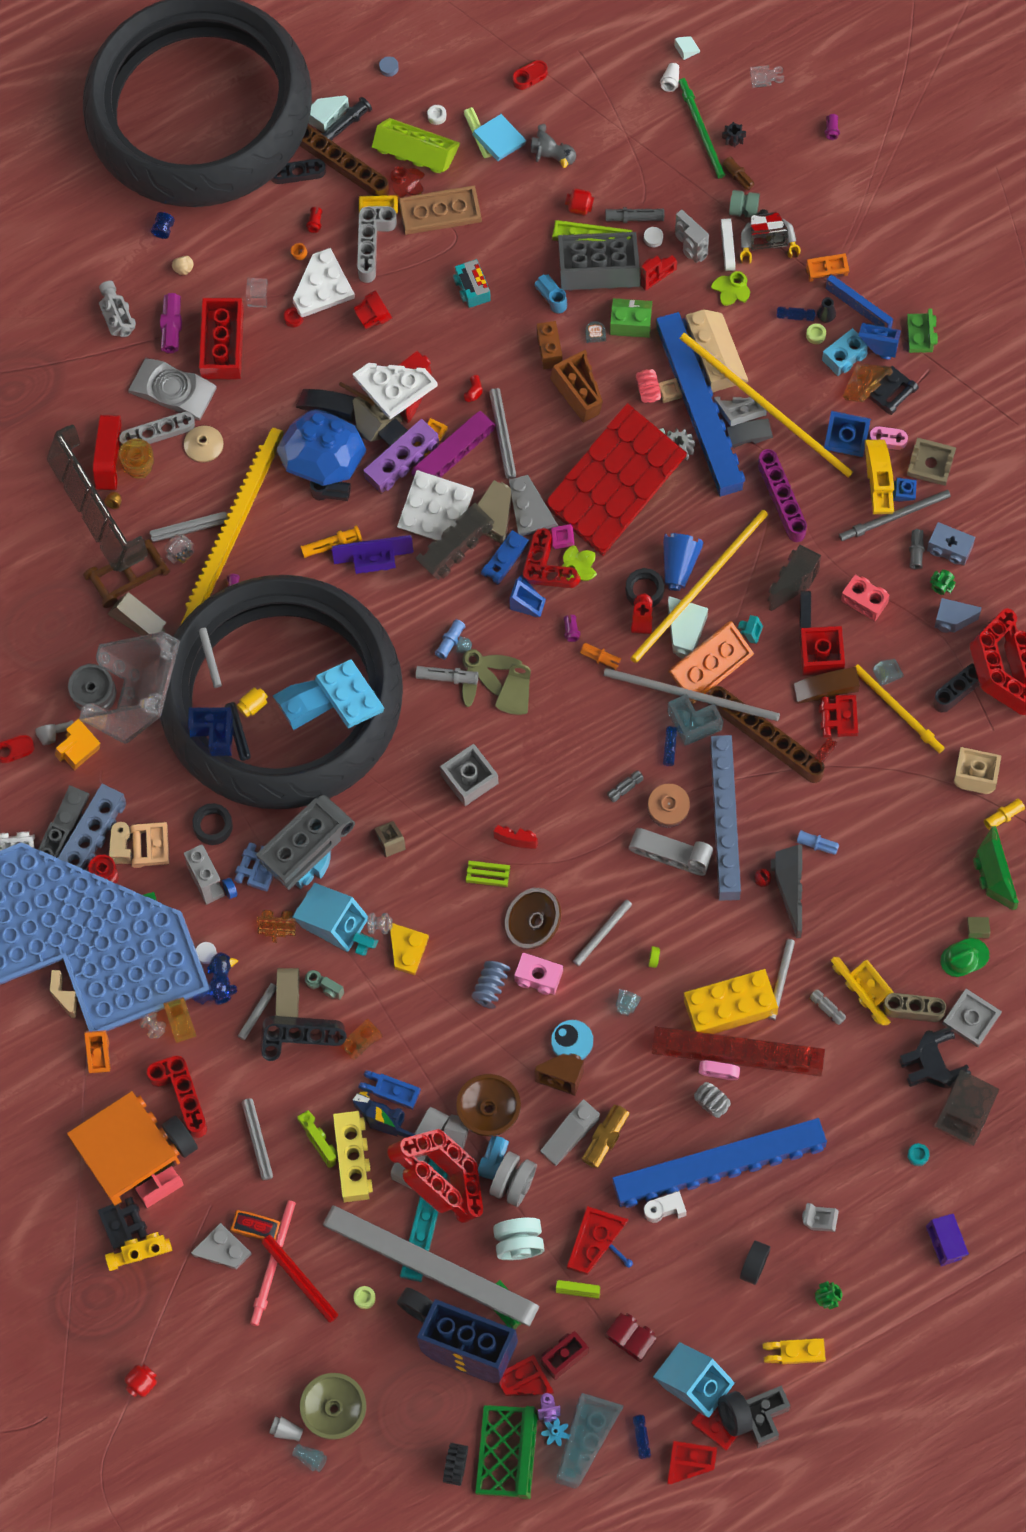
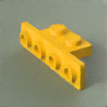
[831,957,894,1025]

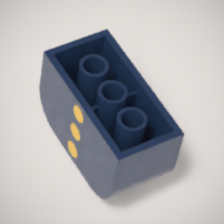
[417,1299,518,1383]

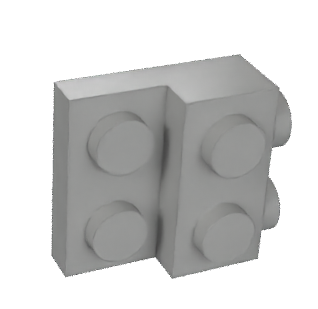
[675,209,709,263]

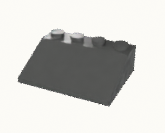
[558,232,640,290]

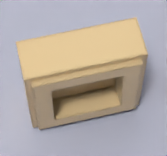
[659,378,682,403]

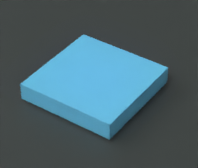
[472,114,527,161]

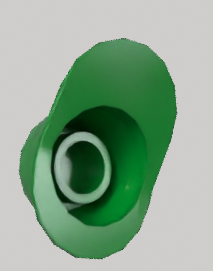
[940,938,990,977]

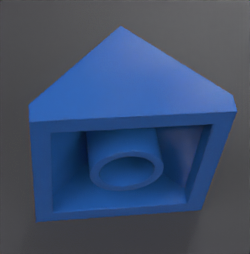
[824,411,871,457]

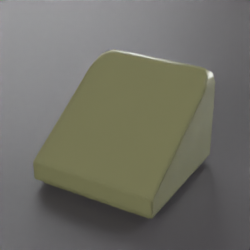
[967,917,990,938]

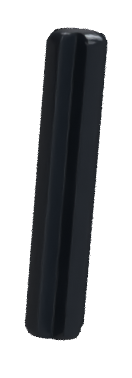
[225,702,251,761]

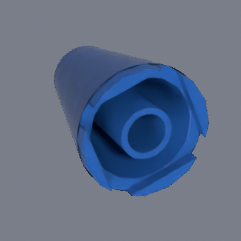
[663,533,704,591]

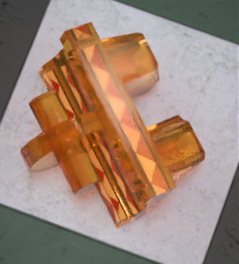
[257,910,296,943]

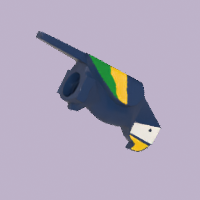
[353,1091,416,1138]

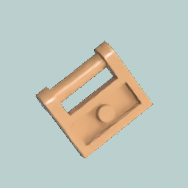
[130,822,169,868]

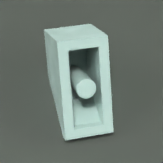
[308,96,349,133]

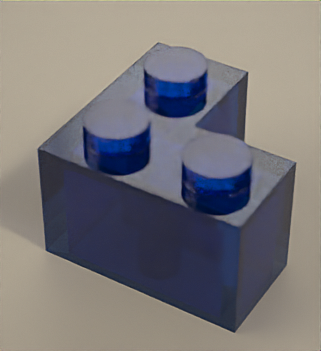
[188,707,233,756]

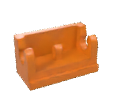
[806,253,849,282]

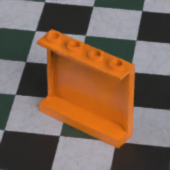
[67,1091,180,1206]

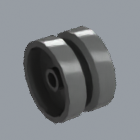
[68,664,117,715]

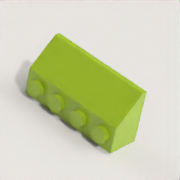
[372,118,460,173]

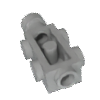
[99,281,136,337]

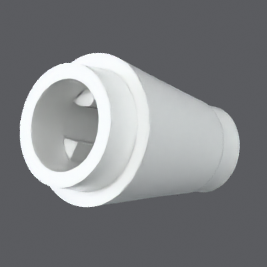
[660,63,679,92]

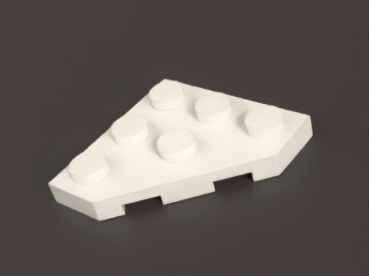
[293,248,355,317]
[353,363,437,419]

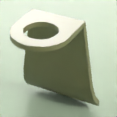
[495,664,531,715]

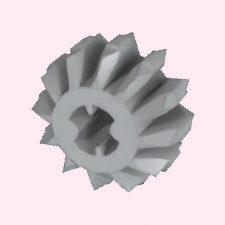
[667,428,695,460]
[694,1082,731,1118]

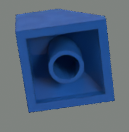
[858,323,901,359]

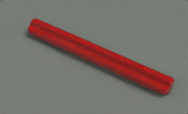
[261,1235,338,1323]

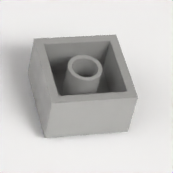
[440,744,499,806]

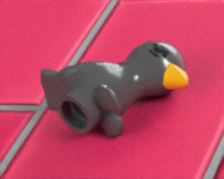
[531,124,576,168]

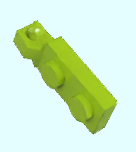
[297,1110,338,1168]

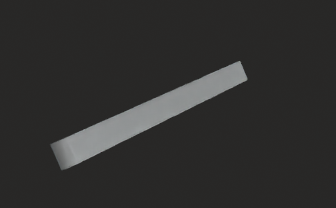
[322,1205,540,1327]

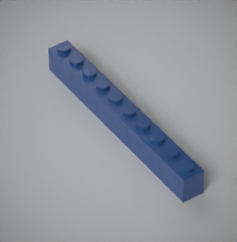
[656,312,745,497]
[613,1118,827,1208]

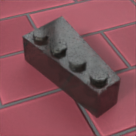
[416,503,495,580]

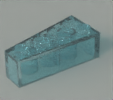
[555,1393,624,1489]

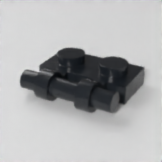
[98,1197,148,1251]

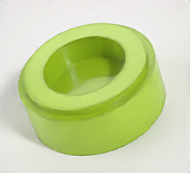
[648,946,660,968]

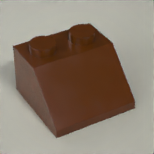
[535,1053,584,1096]

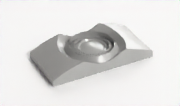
[128,358,217,420]

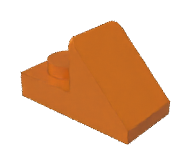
[84,1030,111,1073]

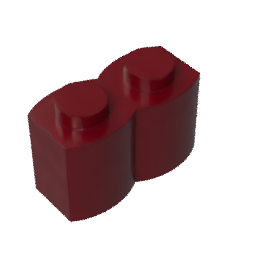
[605,1313,656,1362]

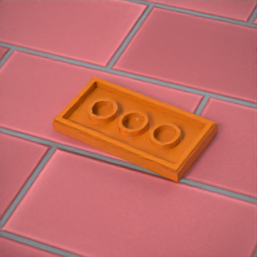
[668,621,754,704]

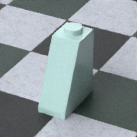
[668,596,708,658]

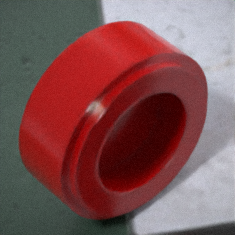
[284,307,304,328]

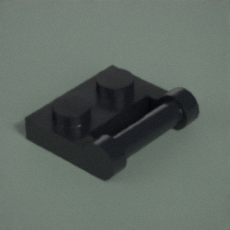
[865,366,919,415]

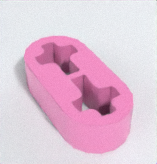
[869,427,908,450]
[698,1060,740,1080]

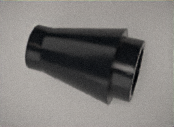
[817,297,836,323]

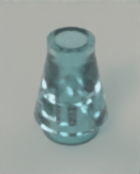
[293,1444,327,1472]

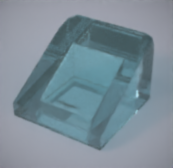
[873,659,904,686]

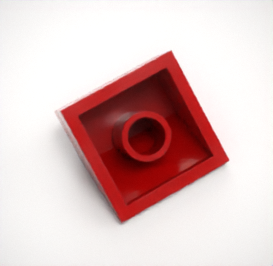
[801,626,845,675]

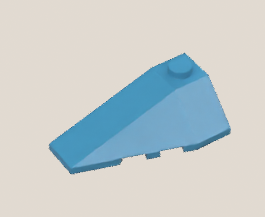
[273,680,333,730]

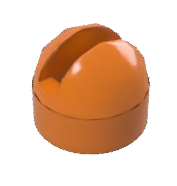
[291,243,307,260]

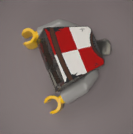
[740,209,801,264]

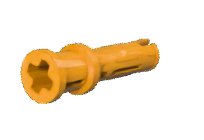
[300,525,363,558]

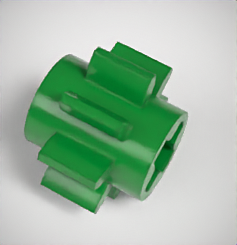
[930,570,956,595]
[815,1281,842,1309]

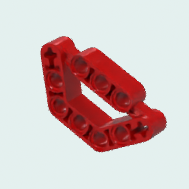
[970,608,1026,715]
[387,1129,483,1223]

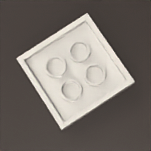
[397,470,474,547]

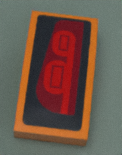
[230,1210,281,1240]

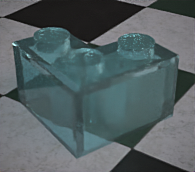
[667,694,723,746]

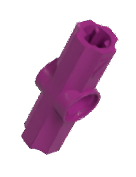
[160,293,182,354]

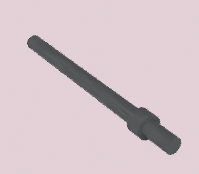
[839,490,951,541]

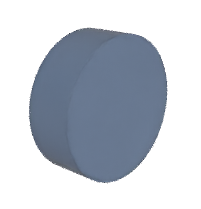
[379,57,399,77]

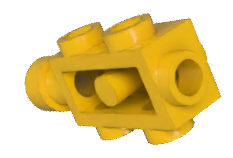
[105,1232,172,1271]

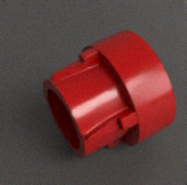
[353,290,393,330]

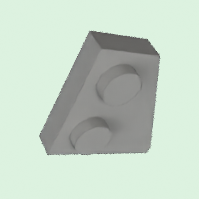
[714,397,767,426]
[191,1223,252,1270]

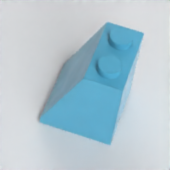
[293,883,369,952]
[653,1342,735,1418]

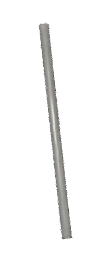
[604,668,780,721]

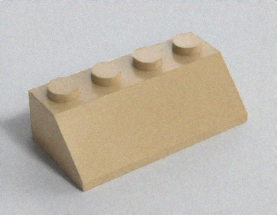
[685,309,748,392]

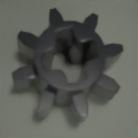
[722,122,746,148]

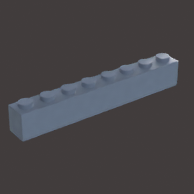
[710,735,741,901]

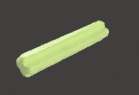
[464,107,492,158]

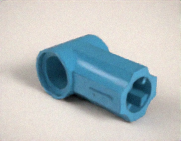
[535,274,567,313]
[478,1136,509,1180]

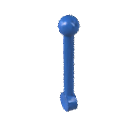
[609,1244,633,1268]

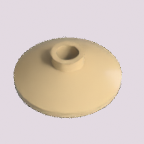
[184,426,224,462]

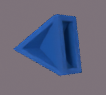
[510,575,546,617]

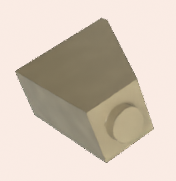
[469,480,511,544]
[107,592,166,641]

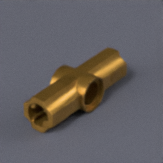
[582,1104,630,1169]

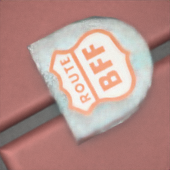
[586,321,606,343]

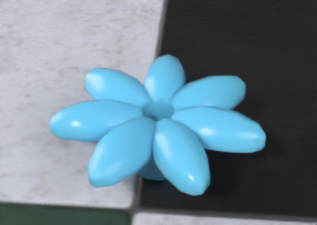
[541,1418,570,1446]

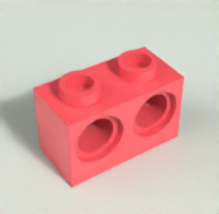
[841,574,890,621]

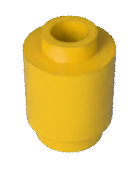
[236,687,268,718]

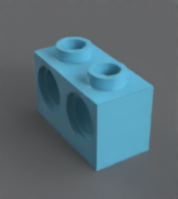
[822,328,868,376]

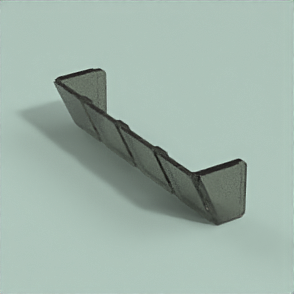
[47,425,148,572]

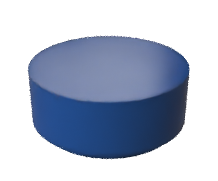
[222,877,237,899]

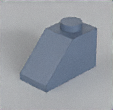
[934,598,981,633]

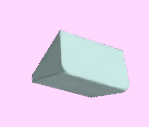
[674,36,700,60]

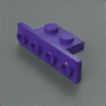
[332,535,414,574]

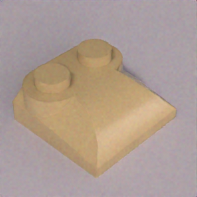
[954,747,1001,794]

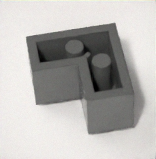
[746,1385,790,1448]

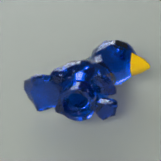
[192,952,238,1005]

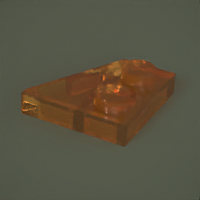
[843,363,893,402]

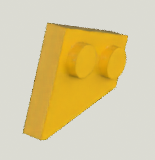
[390,923,429,975]

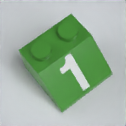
[610,298,652,338]

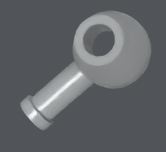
[35,720,74,745]

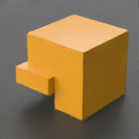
[55,719,101,771]

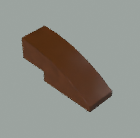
[794,667,860,704]

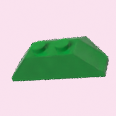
[973,826,1019,910]

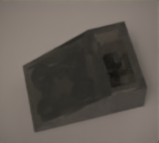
[768,545,821,611]
[933,1070,999,1147]

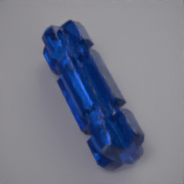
[777,307,815,321]
[663,726,677,766]
[633,1415,651,1459]

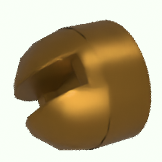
[104,492,122,509]

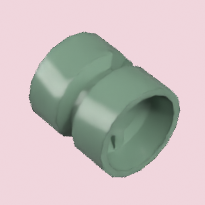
[729,190,760,218]

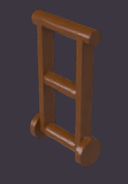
[83,539,170,608]

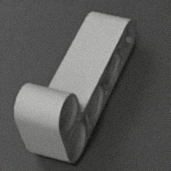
[357,206,397,283]
[629,828,713,876]
[391,1107,450,1189]

